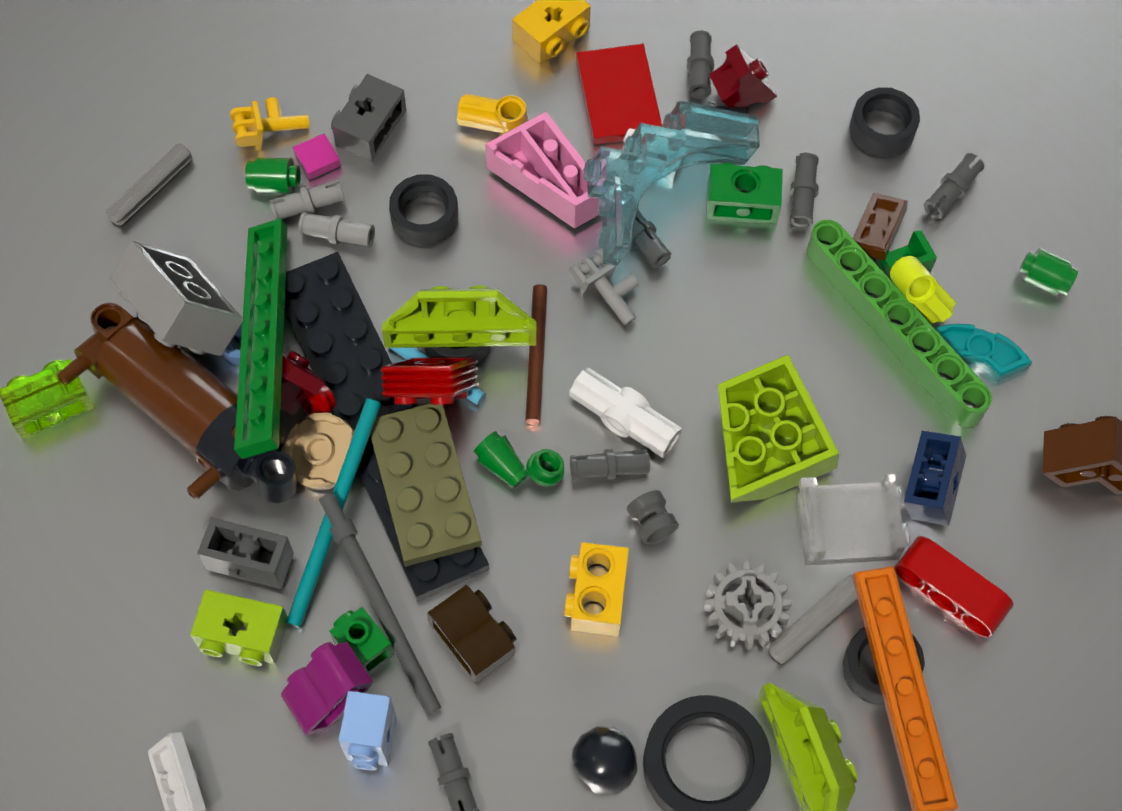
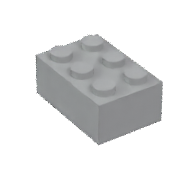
[110,241,244,356]

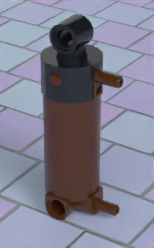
[57,303,298,503]

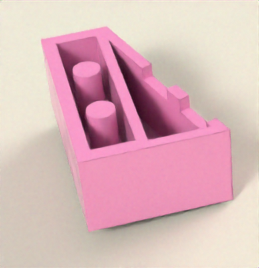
[485,112,606,229]

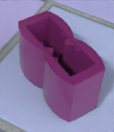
[281,642,373,736]

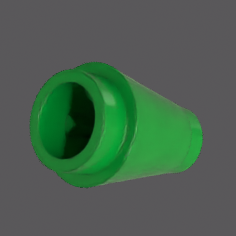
[474,431,529,489]

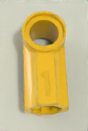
[457,94,528,136]

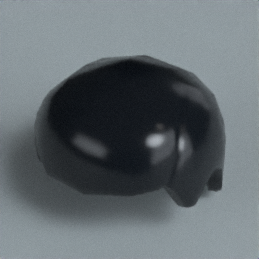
[572,726,637,794]

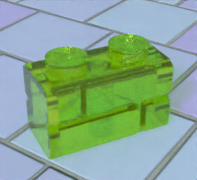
[0,358,94,440]

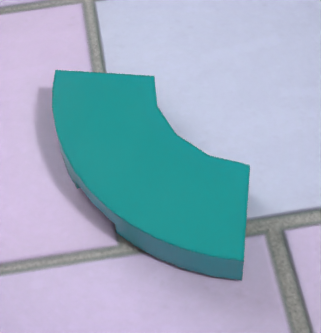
[934,324,1032,382]

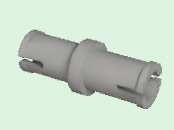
[269,179,345,220]
[298,212,375,248]

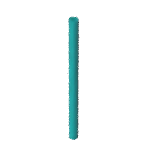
[286,398,381,627]

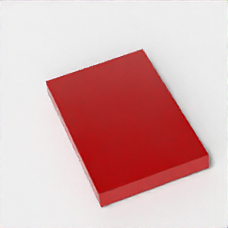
[576,43,663,145]

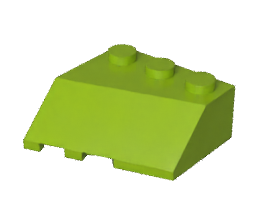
[718,354,839,503]

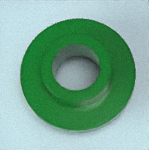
[526,449,564,487]

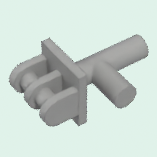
[569,249,639,326]

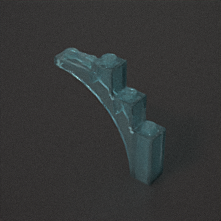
[583,100,760,266]

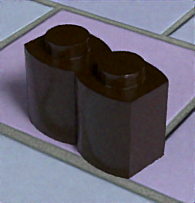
[427,584,516,683]

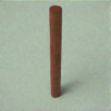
[525,284,547,425]

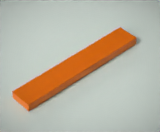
[852,566,958,811]

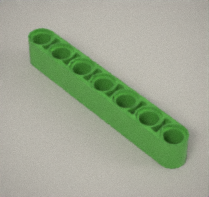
[806,219,992,428]

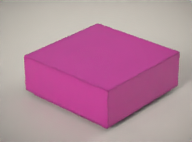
[292,133,341,180]

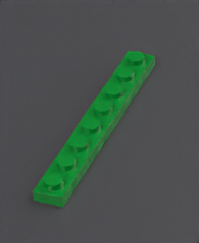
[234,218,288,459]

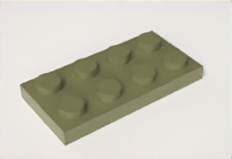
[370,403,482,567]

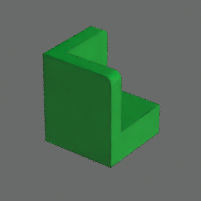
[879,229,937,286]

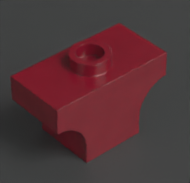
[709,44,778,107]
[280,350,325,415]

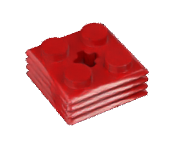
[380,358,479,405]

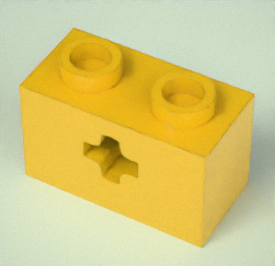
[512,0,591,65]

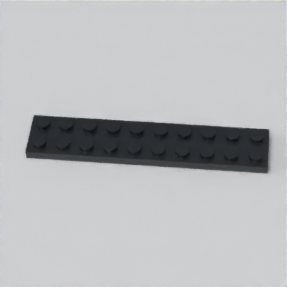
[284,252,490,602]

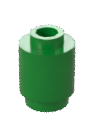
[245,157,301,194]
[1019,248,1079,296]

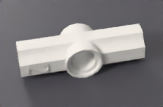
[569,367,682,458]

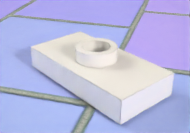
[148,732,206,811]

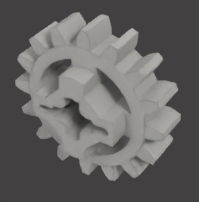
[703,561,792,650]

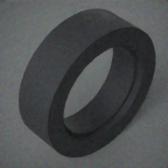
[643,695,771,811]

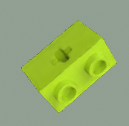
[190,589,288,666]

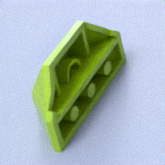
[382,285,536,348]
[758,683,858,811]

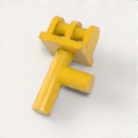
[230,97,309,151]

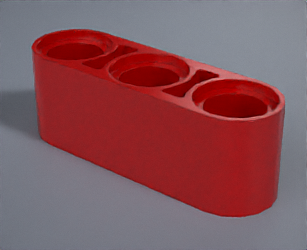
[894,536,1014,638]

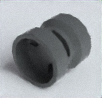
[627,490,679,544]

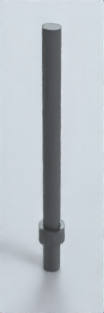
[319,493,442,715]

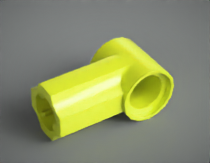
[890,256,956,324]

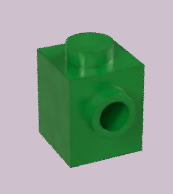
[329,607,395,675]

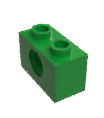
[706,163,783,225]

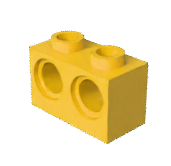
[564,542,629,636]

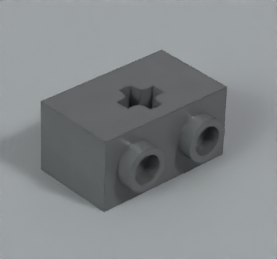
[331,74,406,162]
[197,517,294,589]

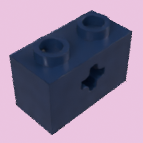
[904,431,966,526]

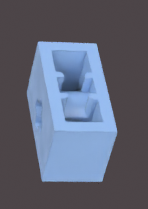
[338,691,397,770]

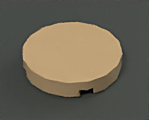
[283,413,354,490]

